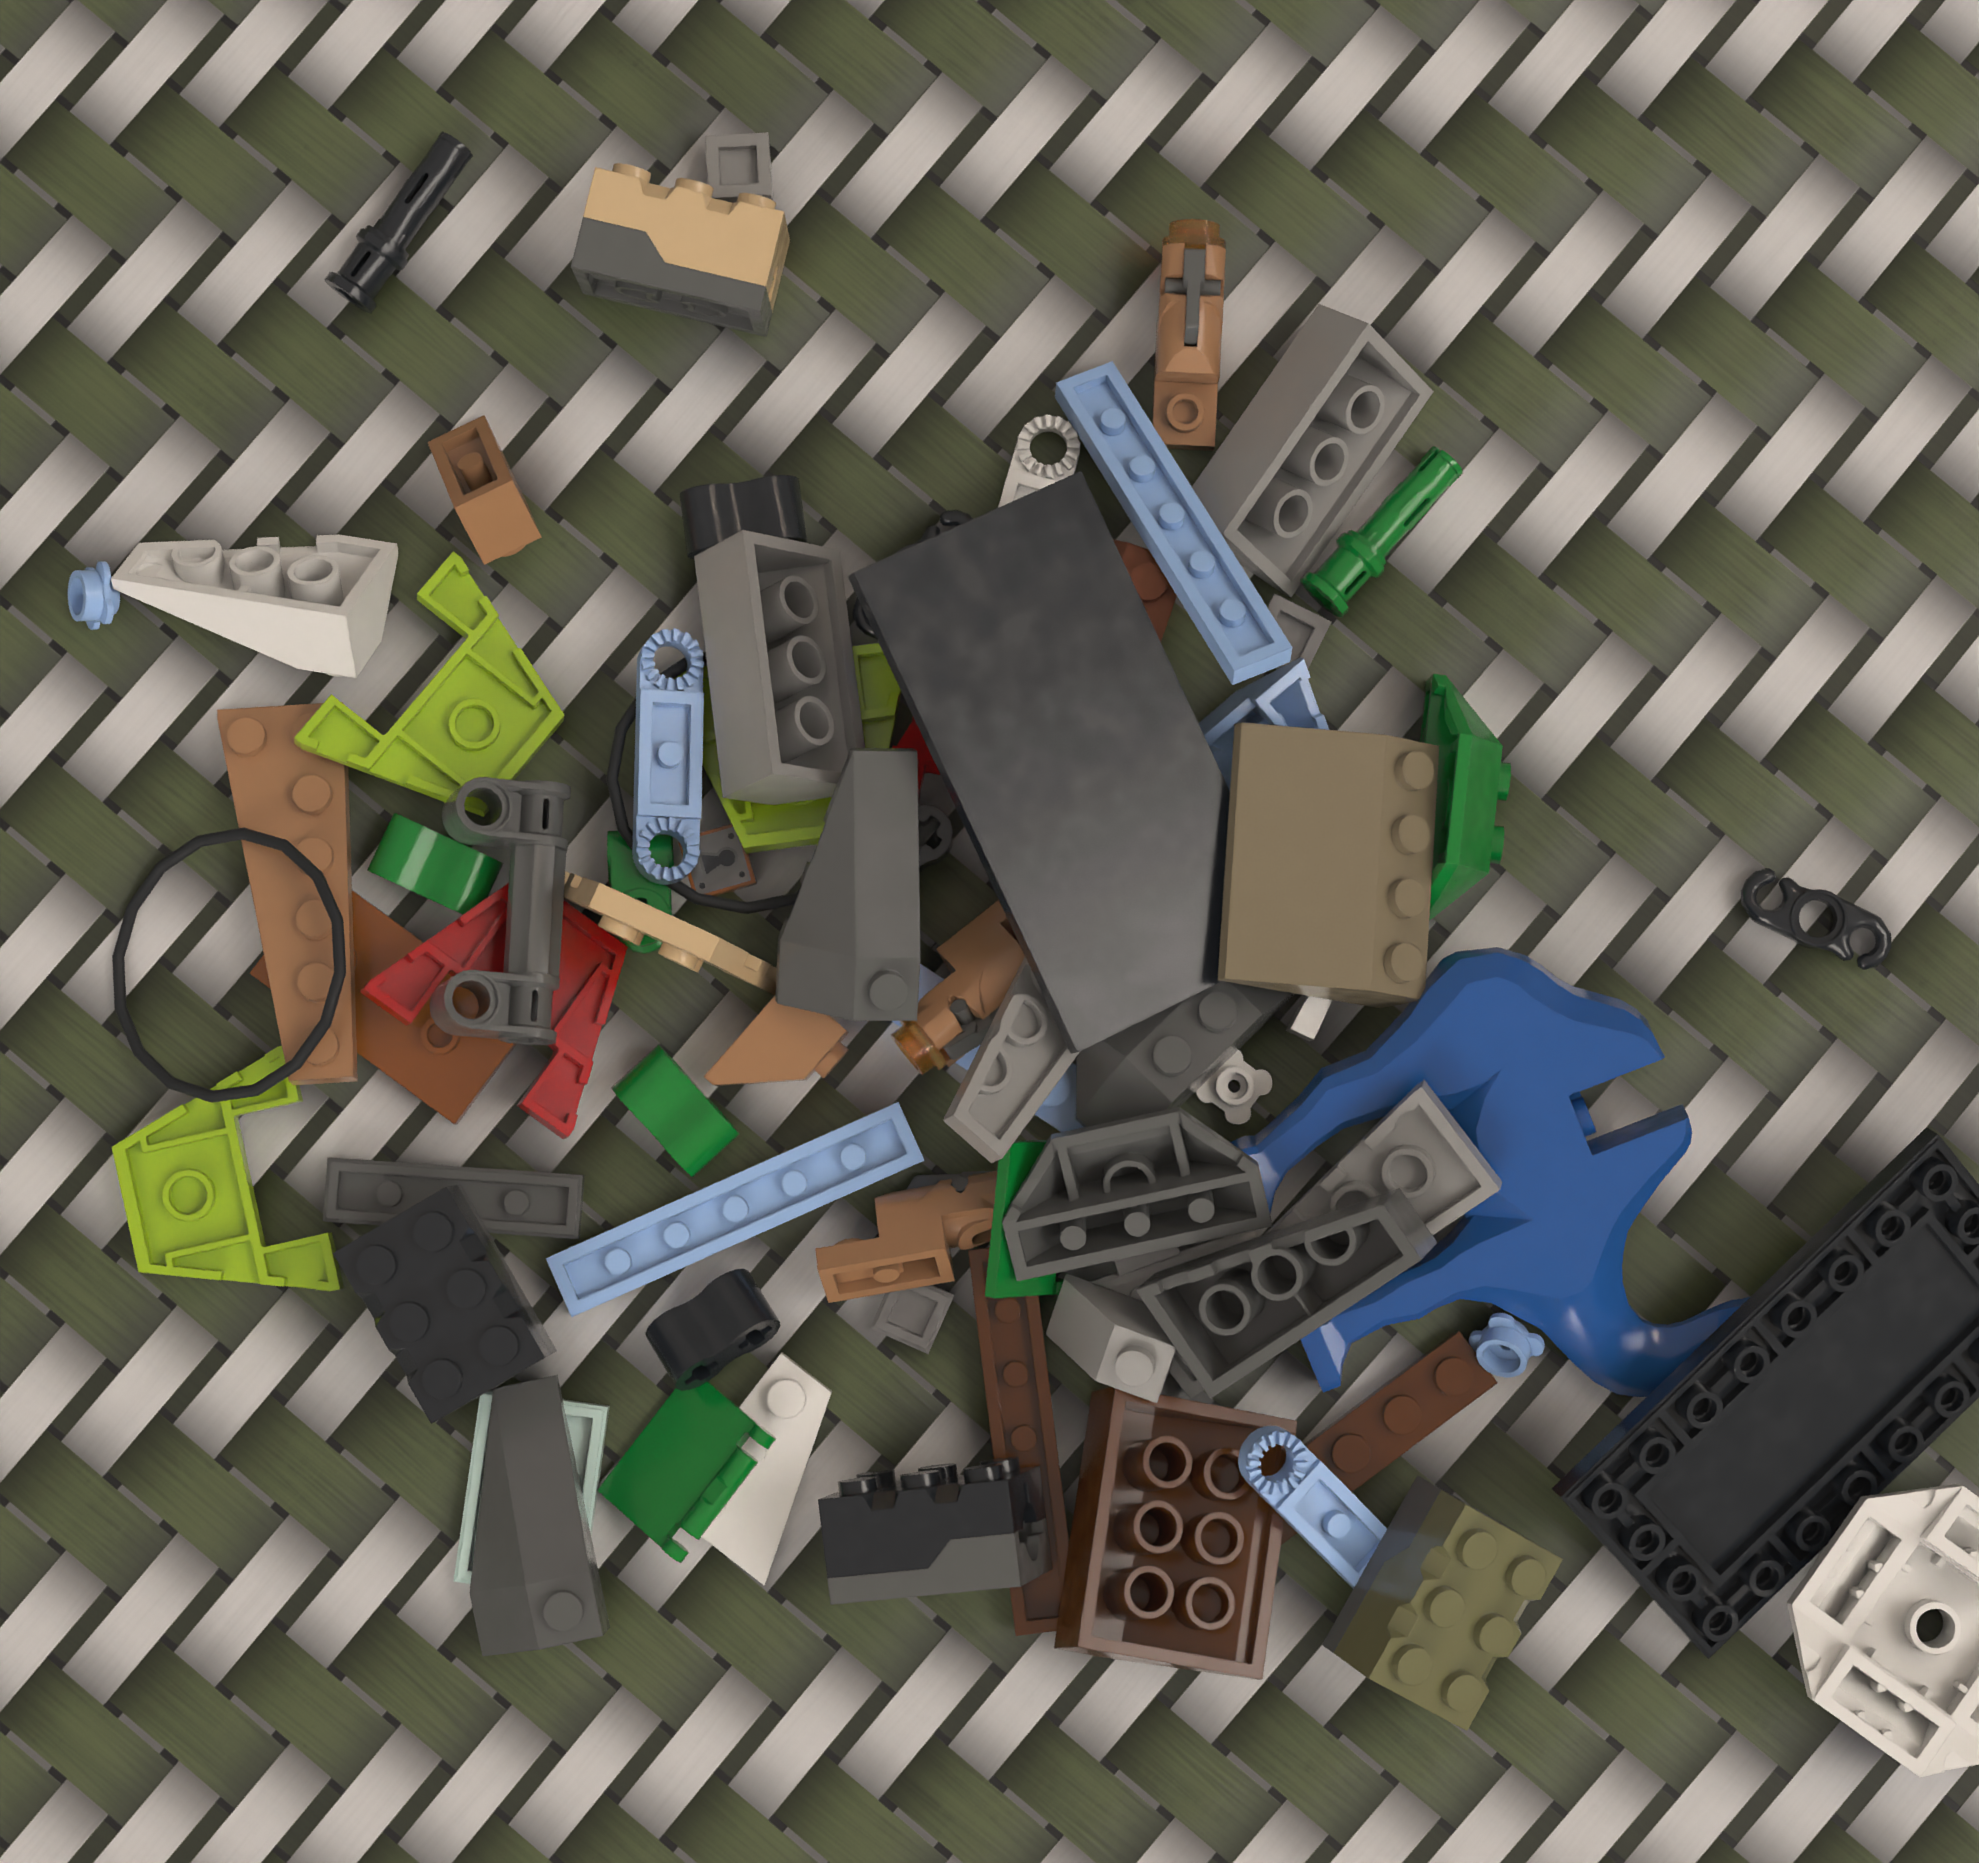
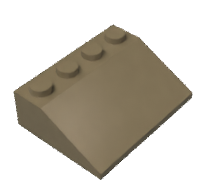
[1218,722,1439,1008]

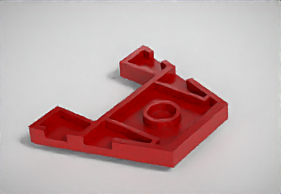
[360,883,628,1139]

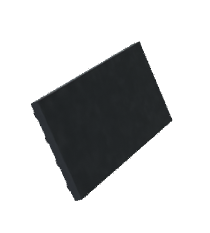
[848,471,1230,1054]
[1552,1127,1979,1659]

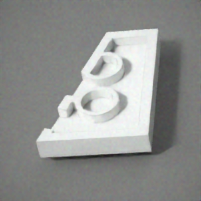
[701,1352,832,1585]

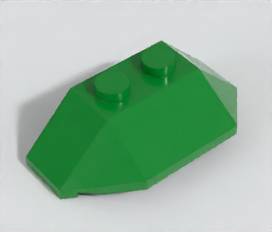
[1419,674,1511,921]

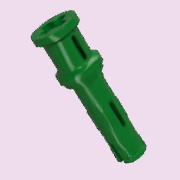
[1300,446,1463,618]

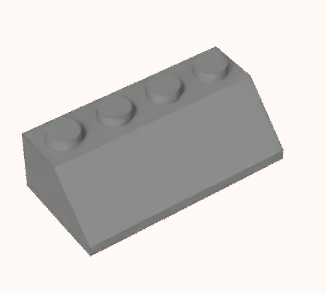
[1192,304,1434,597]
[694,530,865,805]

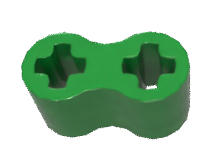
[367,813,504,915]
[611,1044,740,1177]

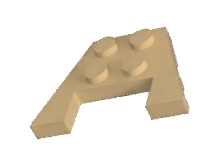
[564,871,777,995]

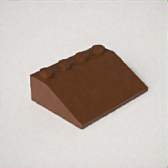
[1054,1387,1297,1680]

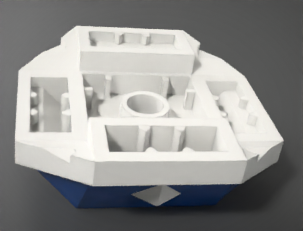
[1787,1484,1979,1778]

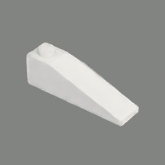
[111,534,399,678]

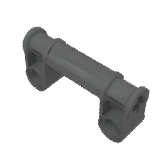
[430,777,571,1045]

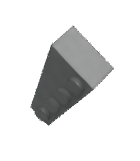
[1136,1188,1437,1399]

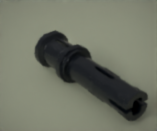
[324,131,473,314]

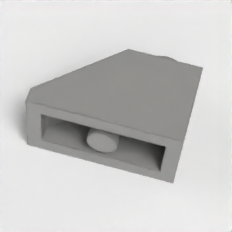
[1046,1274,1177,1403]

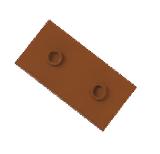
[249,889,516,1125]

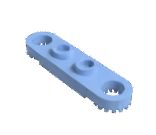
[632,628,704,885]
[1238,1426,1387,1589]

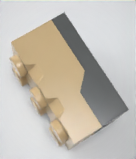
[571,163,790,337]

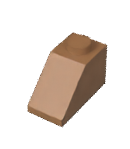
[428,415,542,565]
[704,996,849,1086]

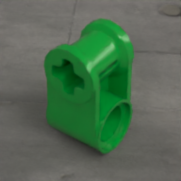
[607,830,674,954]

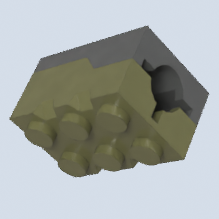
[1322,1475,1563,1731]

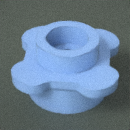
[68,561,120,630]
[1468,1313,1545,1378]

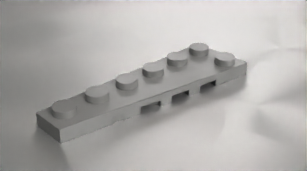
[943,957,1080,1163]
[1169,1080,1502,1399]

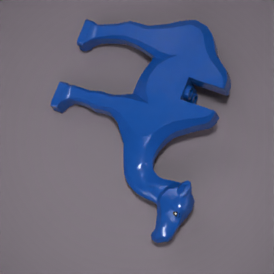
[1230,947,1750,1397]

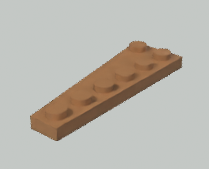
[217,702,358,1085]

